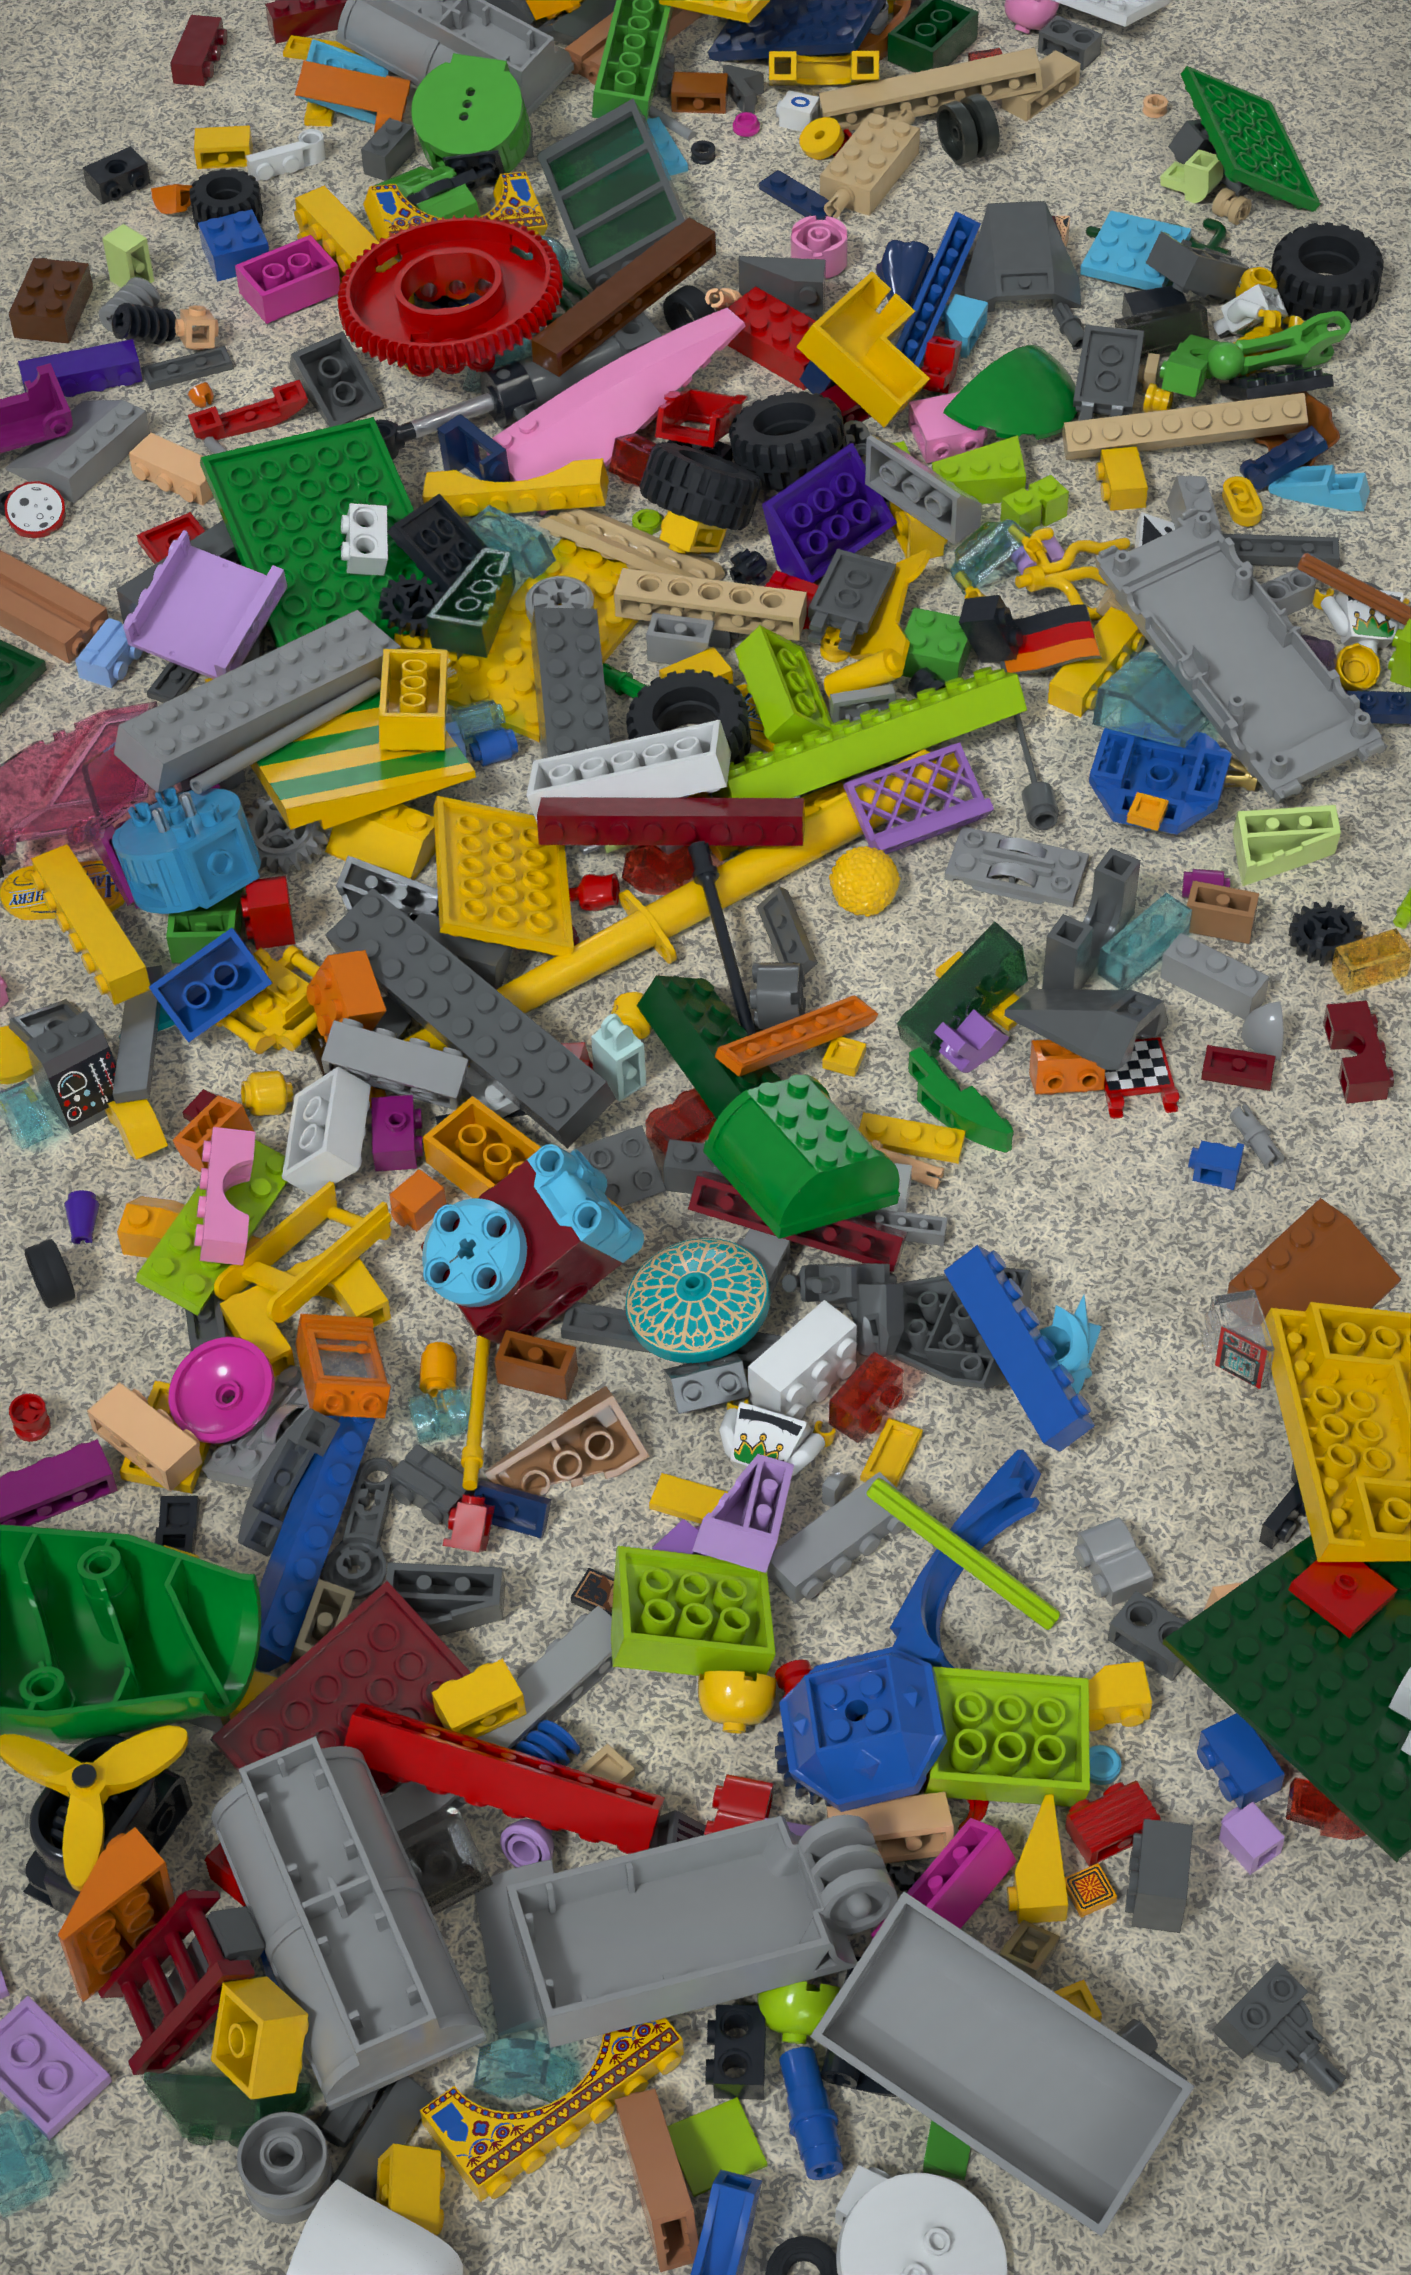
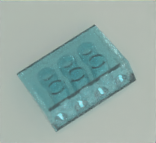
[1092,652,1210,748]

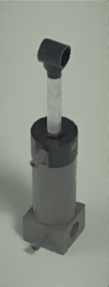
[375,312,662,460]

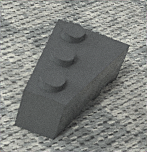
[386,1562,506,1636]

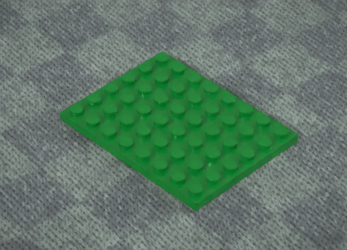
[200,417,462,648]

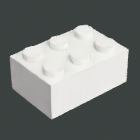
[282,1066,371,1195]
[748,1300,857,1420]

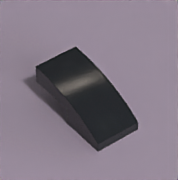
[155,1496,200,1554]

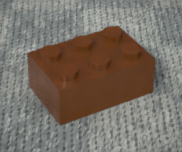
[9,258,93,344]

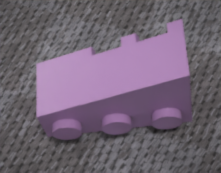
[692,1454,794,1573]

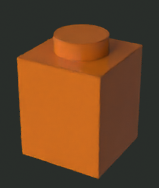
[389,1169,447,1232]

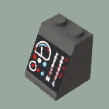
[25,1011,116,1135]

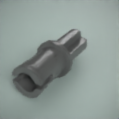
[1052,302,1084,350]

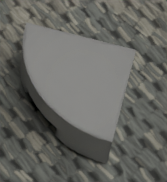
[822,1472,851,1507]

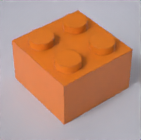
[307,950,387,1043]

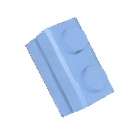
[75,618,143,688]

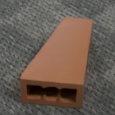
[615,2088,699,2272]

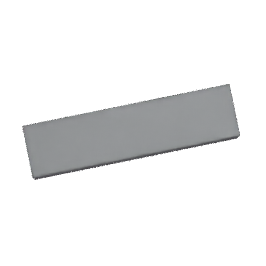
[857,1209,947,1246]

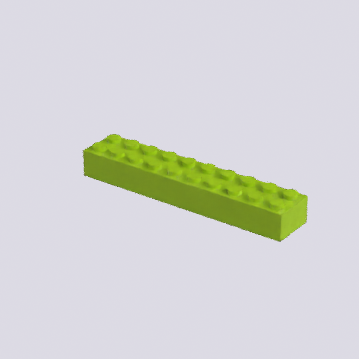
[712,667,1027,798]

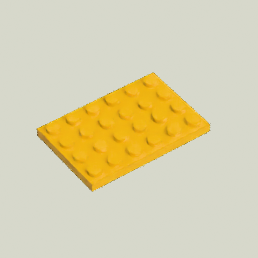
[433,796,574,956]

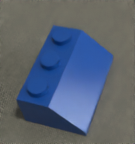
[149,927,272,1043]

